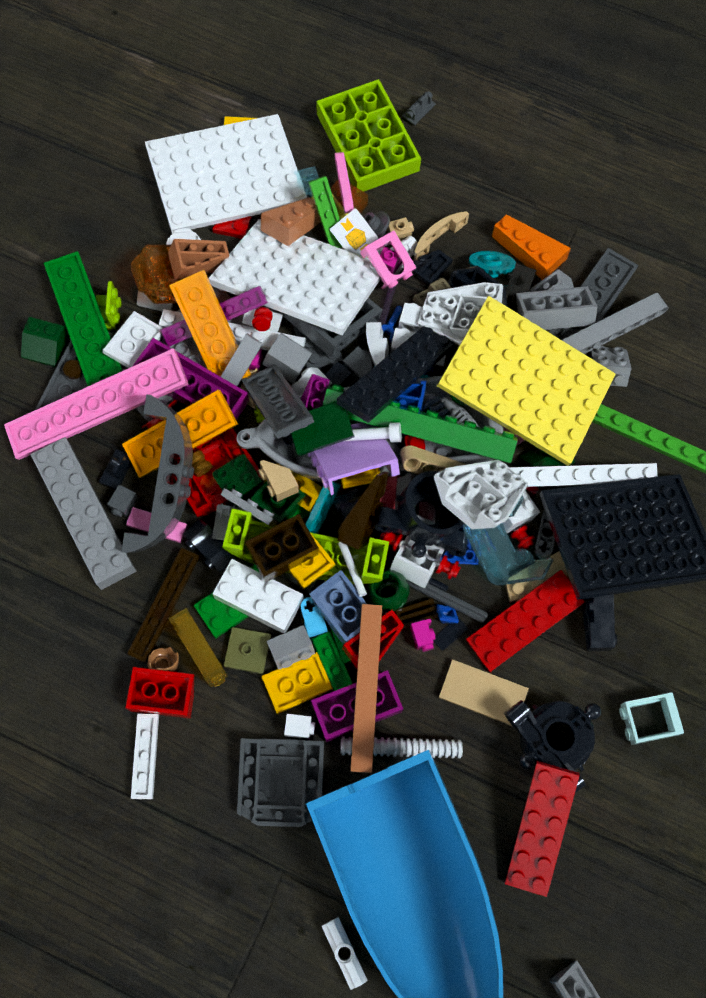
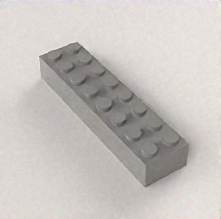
[30,437,137,590]

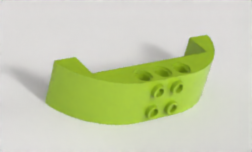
[223,509,389,584]

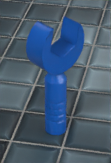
[382,306,403,343]

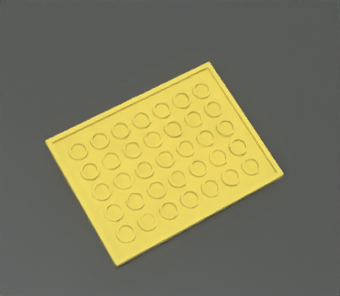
[437,296,616,466]

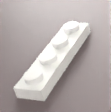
[131,714,159,799]

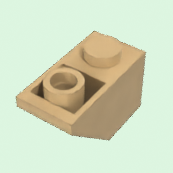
[258,460,299,502]

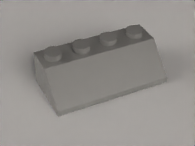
[516,286,597,330]

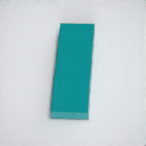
[305,481,341,534]

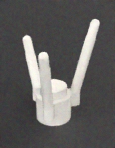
[379,236,417,275]

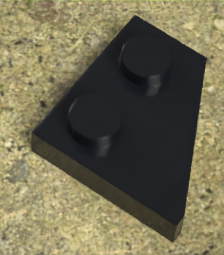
[412,249,453,286]

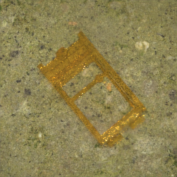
[169,608,228,687]

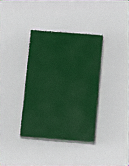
[292,402,355,456]

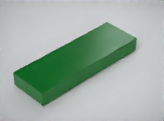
[312,631,353,691]

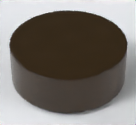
[63,360,83,380]

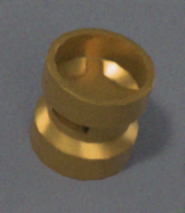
[192,450,213,477]

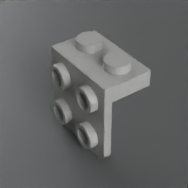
[590,346,631,387]

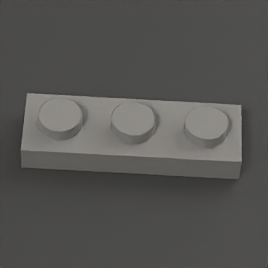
[221,488,278,528]

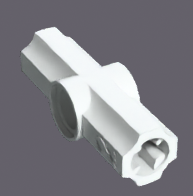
[322,917,368,990]

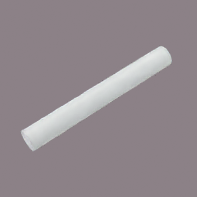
[338,542,367,597]

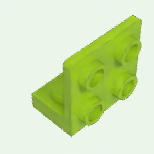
[96,281,121,331]

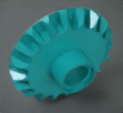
[469,251,516,278]

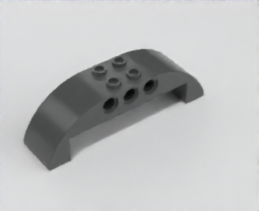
[121,394,194,553]

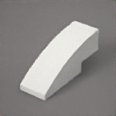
[366,322,389,366]

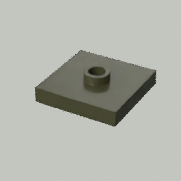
[224,627,272,675]

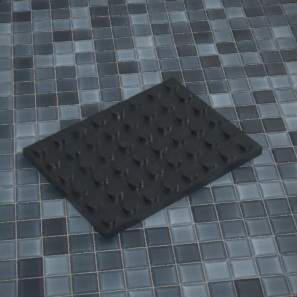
[539,474,706,600]

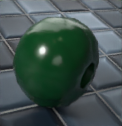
[366,568,410,613]

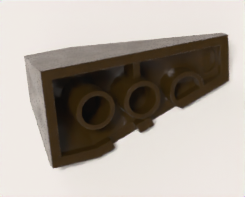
[337,471,388,550]

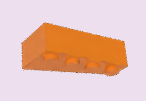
[492,214,571,280]

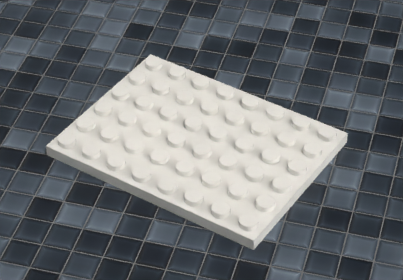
[145,114,307,234]
[208,219,387,335]

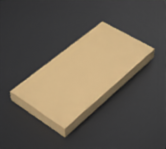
[439,659,529,726]

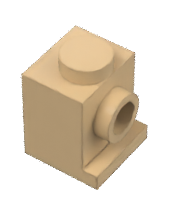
[386,217,414,245]

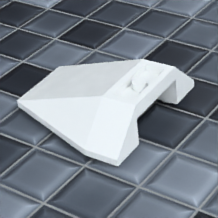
[418,282,503,345]
[434,460,529,529]

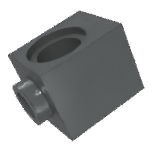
[107,485,139,518]

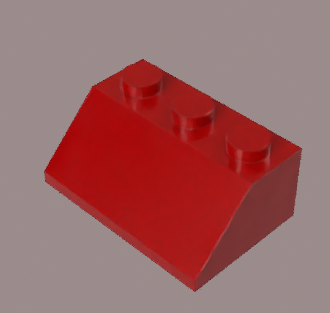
[126,667,194,719]

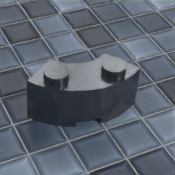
[182,519,237,573]

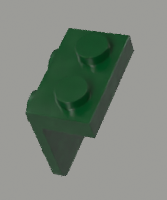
[212,454,263,507]

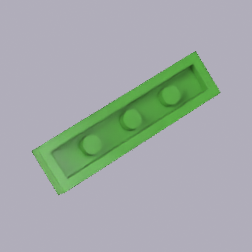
[308,176,342,248]

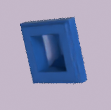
[436,604,459,623]

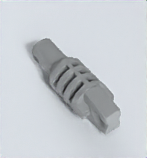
[440,395,479,427]

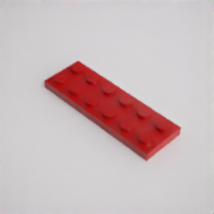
[465,570,585,672]
[505,761,580,897]

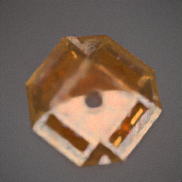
[131,245,209,304]

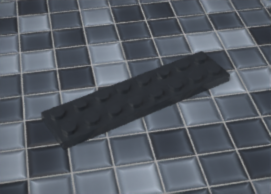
[336,326,455,423]

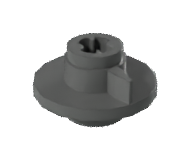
[363,211,390,238]

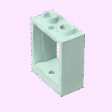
[619,693,684,745]

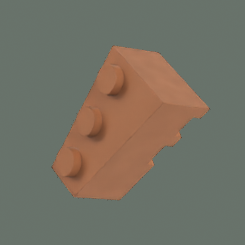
[261,197,321,246]
[168,239,230,282]

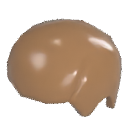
[148,647,179,672]

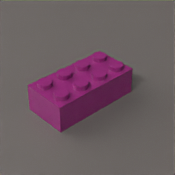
[311,670,403,742]

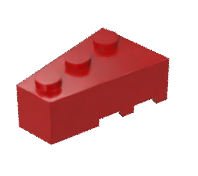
[342,610,404,669]

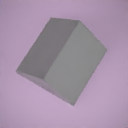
[263,333,312,384]
[549,961,600,998]

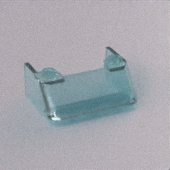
[463,495,554,585]

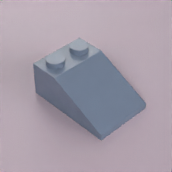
[309,570,367,644]

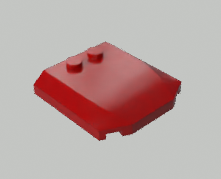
[174,428,263,517]

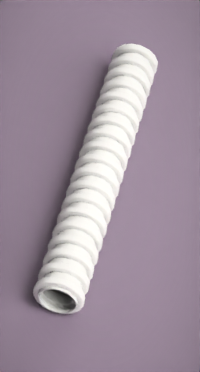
[341,736,463,759]

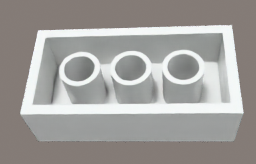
[213,559,304,634]

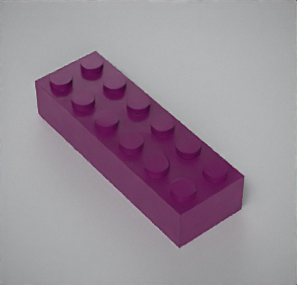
[132,338,249,431]

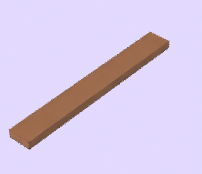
[351,604,382,773]

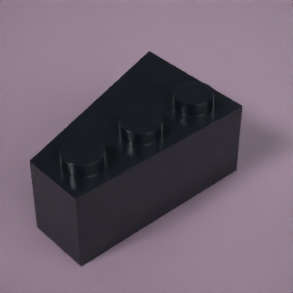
[582,594,617,652]

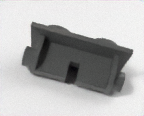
[402,91,436,126]

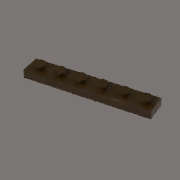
[127,548,200,663]

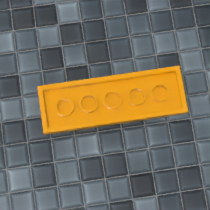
[169,270,251,379]
[122,390,238,478]

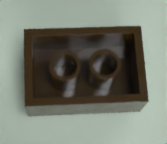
[245,514,319,583]

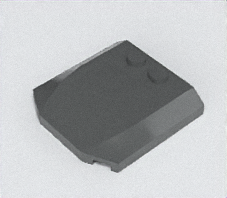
[237,738,324,827]

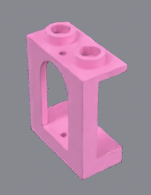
[360,231,416,290]

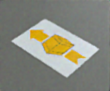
[329,208,384,259]

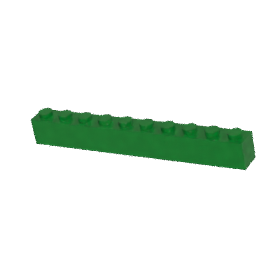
[323,385,518,463]

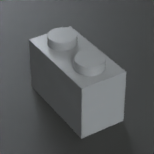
[267,625,315,670]

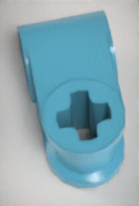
[301,597,328,638]

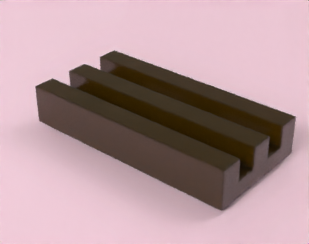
[395,598,439,630]

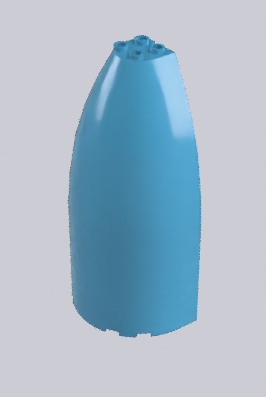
[306,750,503,998]

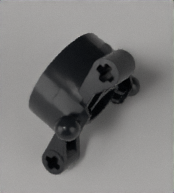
[375,471,469,558]
[504,700,601,793]

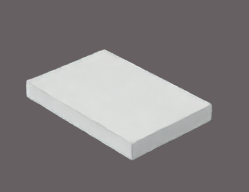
[103,311,164,368]

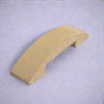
[413,211,469,261]

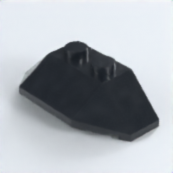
[448,266,508,307]

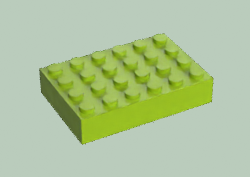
[316,79,421,194]

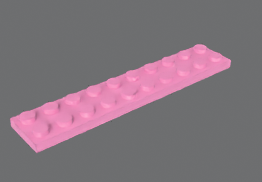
[4,349,189,460]

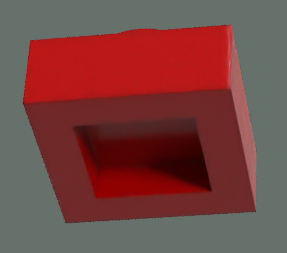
[404,435,426,450]

